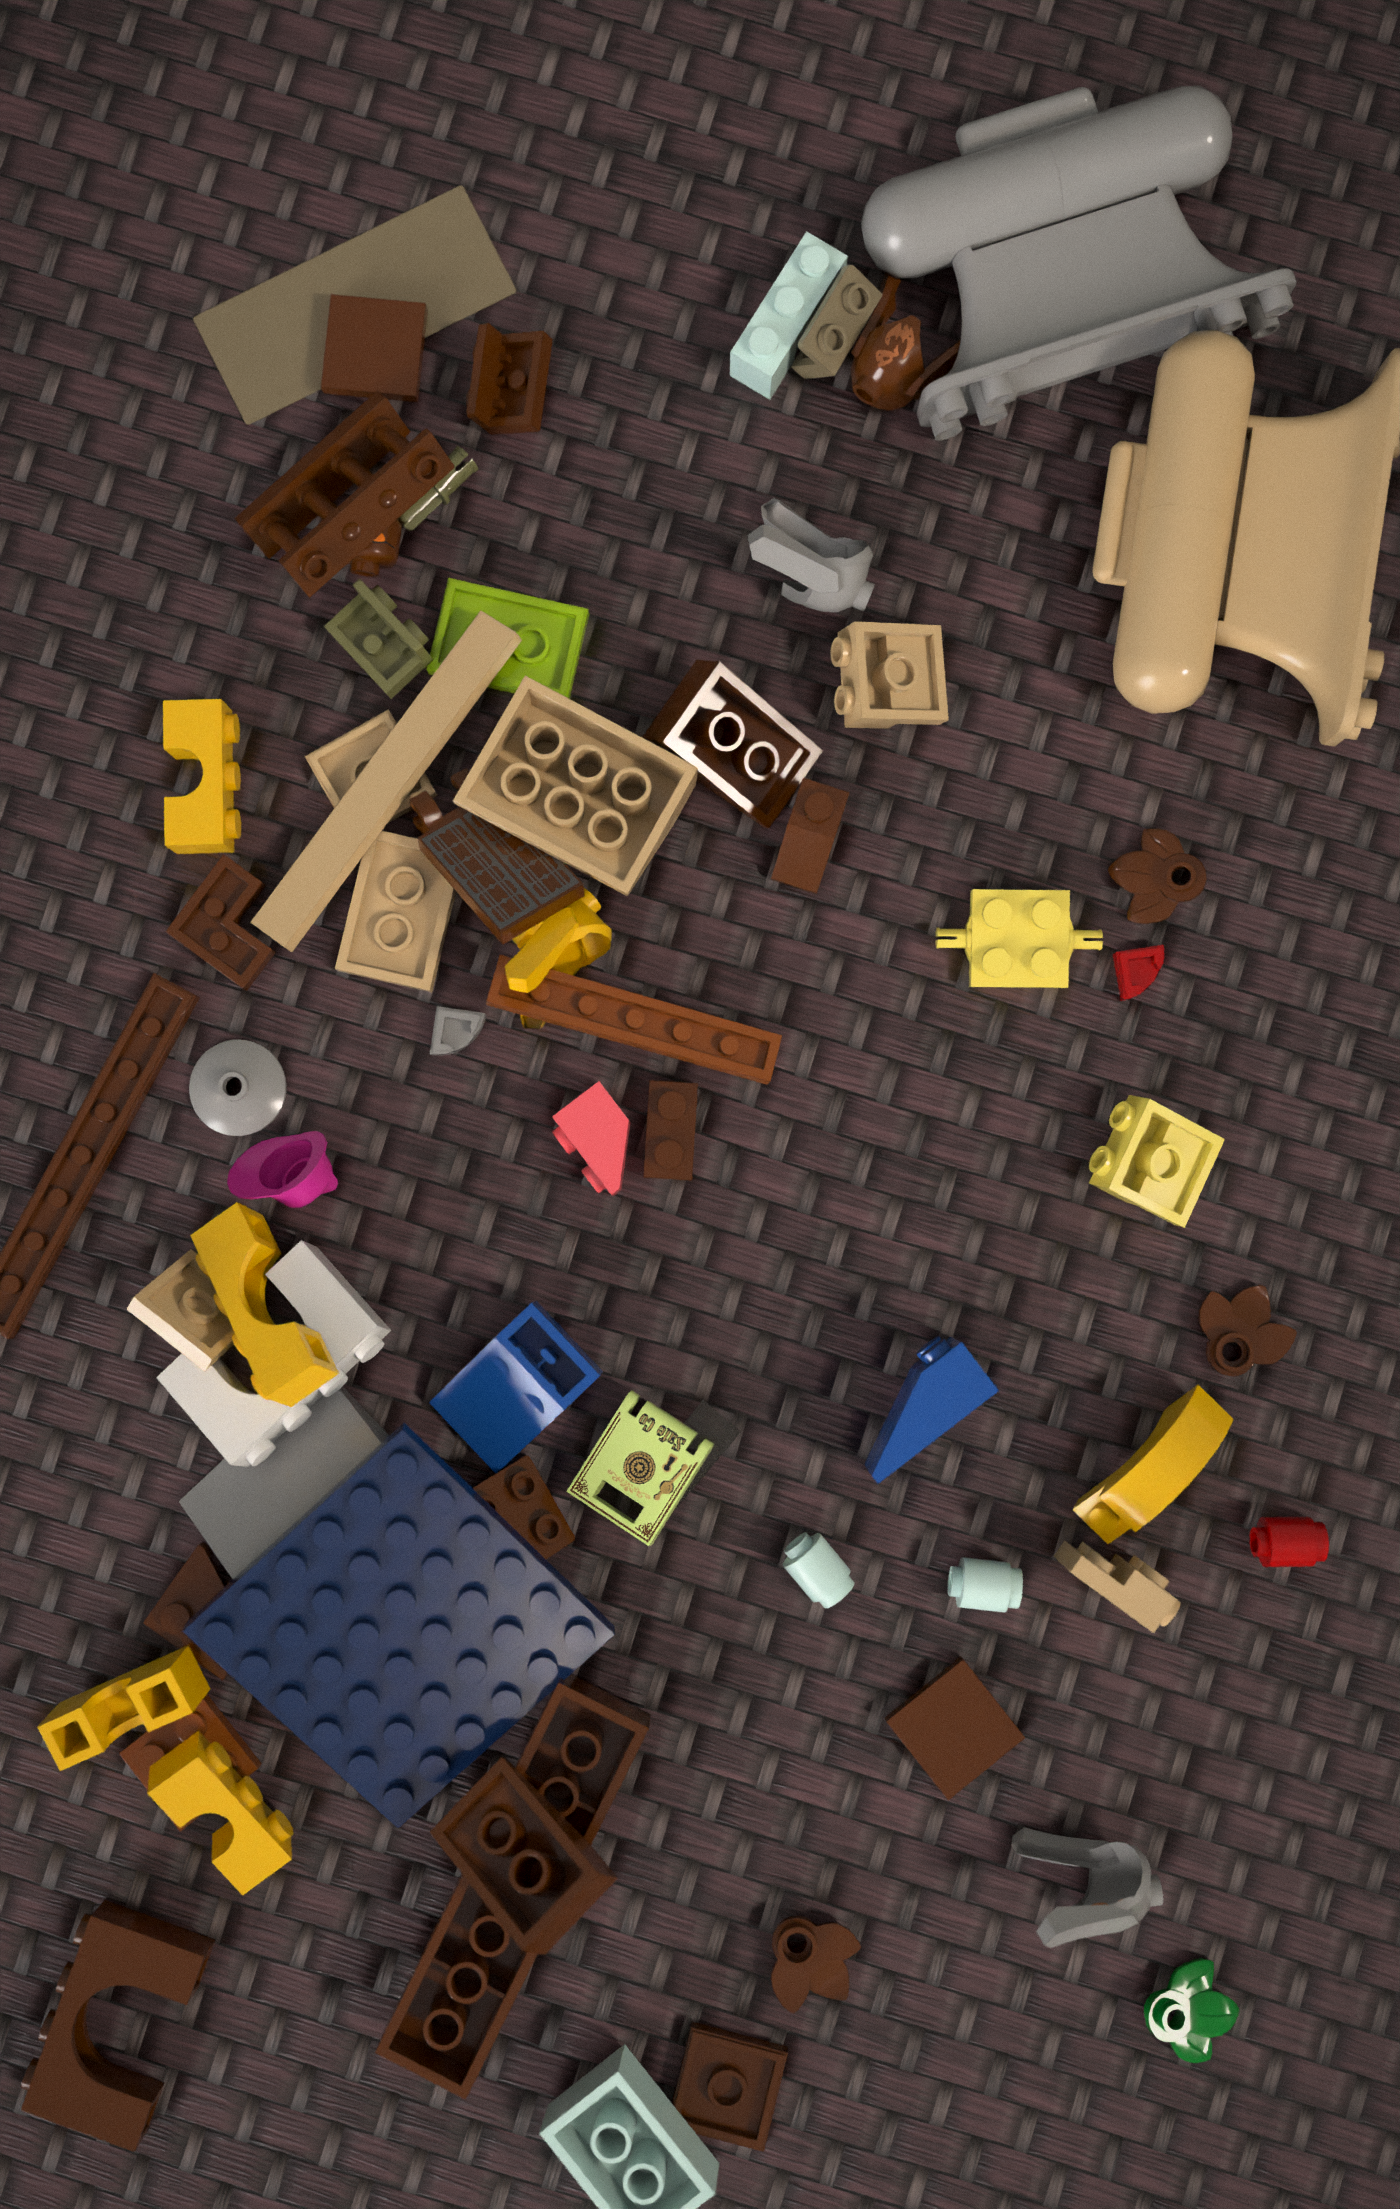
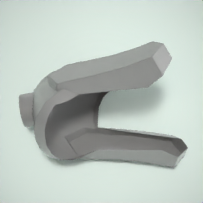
[748,498,875,612]
[1011,1827,1163,1948]

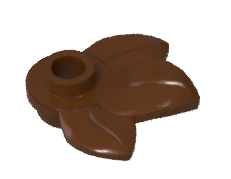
[1108,829,1207,924]
[1199,1285,1297,1376]
[770,1916,861,2013]

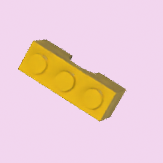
[163,699,241,854]
[37,1645,211,1771]
[147,1731,293,1895]

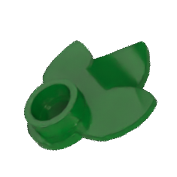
[1144,1958,1239,2063]

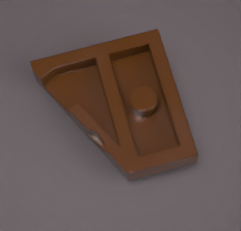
[143,1542,228,1681]

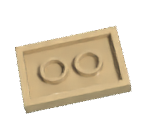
[335,831,456,992]

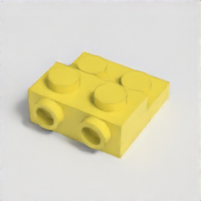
[1089,1095,1225,1228]

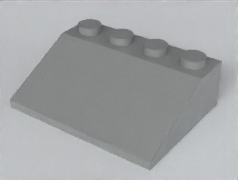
[179,1386,389,1579]

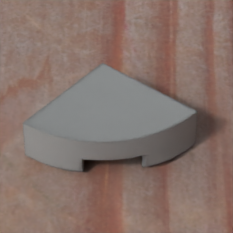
[430,1006,486,1056]

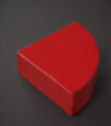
[1113,944,1164,1001]

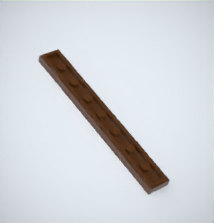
[0,973,200,1339]

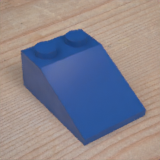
[864,1336,999,1484]

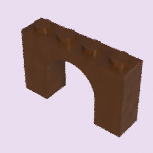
[21,1900,216,2152]

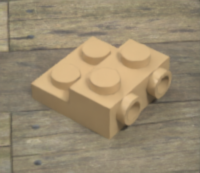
[831,622,949,729]
[1054,1541,1181,1633]

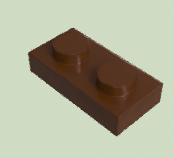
[643,1080,698,1181]

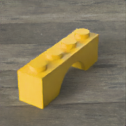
[190,1202,339,1407]

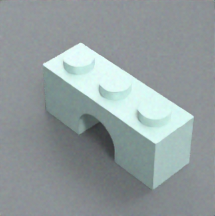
[730,231,848,400]

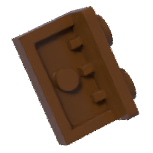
[466,323,553,435]

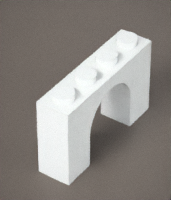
[156,1240,391,1467]

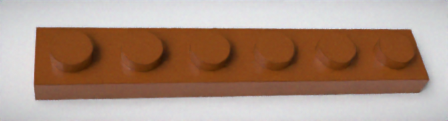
[486,955,782,1085]

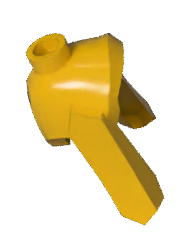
[505,888,612,1029]

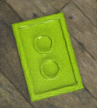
[427,578,589,699]

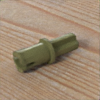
[398,446,478,531]

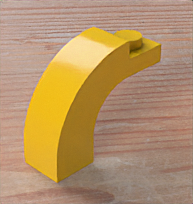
[1073,1385,1234,1544]

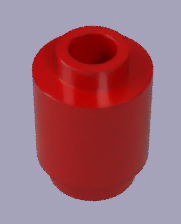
[1249,1517,1329,1567]

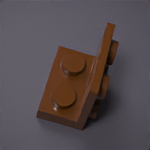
[473,1456,575,1559]

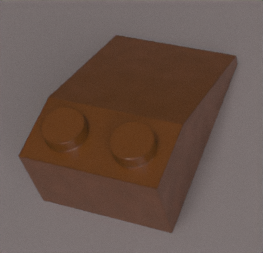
[642,660,823,829]
[430,1757,618,1955]

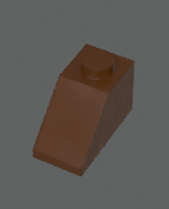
[771,778,850,894]

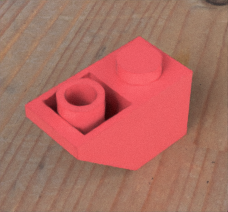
[552,1081,631,1196]

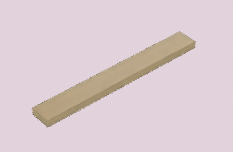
[250,611,522,952]

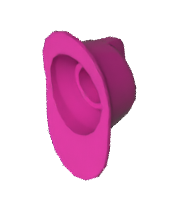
[227,1131,338,1208]

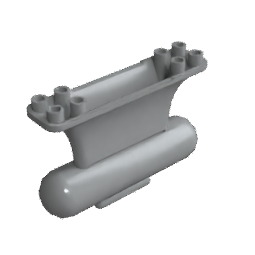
[861,85,1297,441]

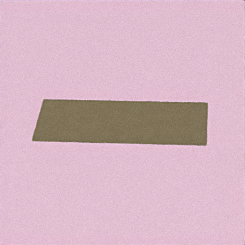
[193,185,516,425]

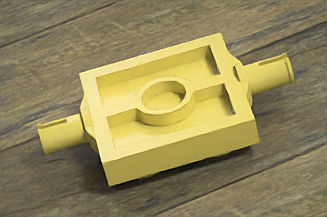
[936,889,1103,988]

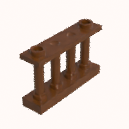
[234,391,455,598]

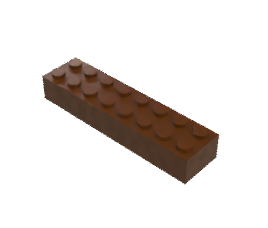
[375,1674,651,2100]

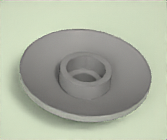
[189,1040,287,1136]

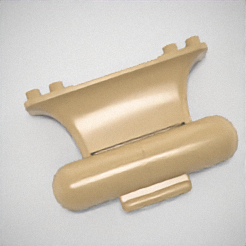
[1093,330,1400,747]

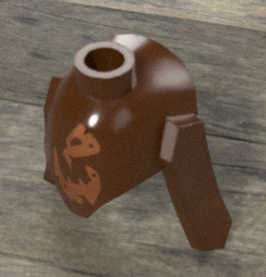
[851,273,961,411]

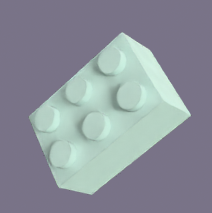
[539,2044,719,2209]

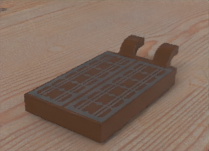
[409,768,584,945]

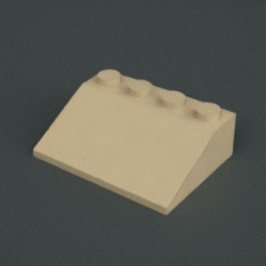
[453,676,698,896]

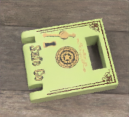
[566,1390,714,1546]

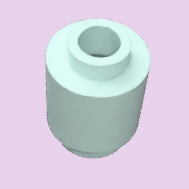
[783,1532,855,1609]
[948,1557,1023,1613]

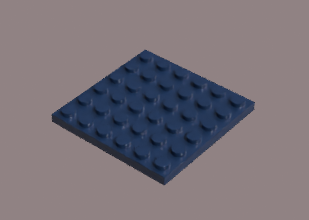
[183,1423,615,1828]

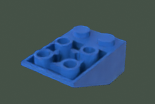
[429,1301,603,1473]

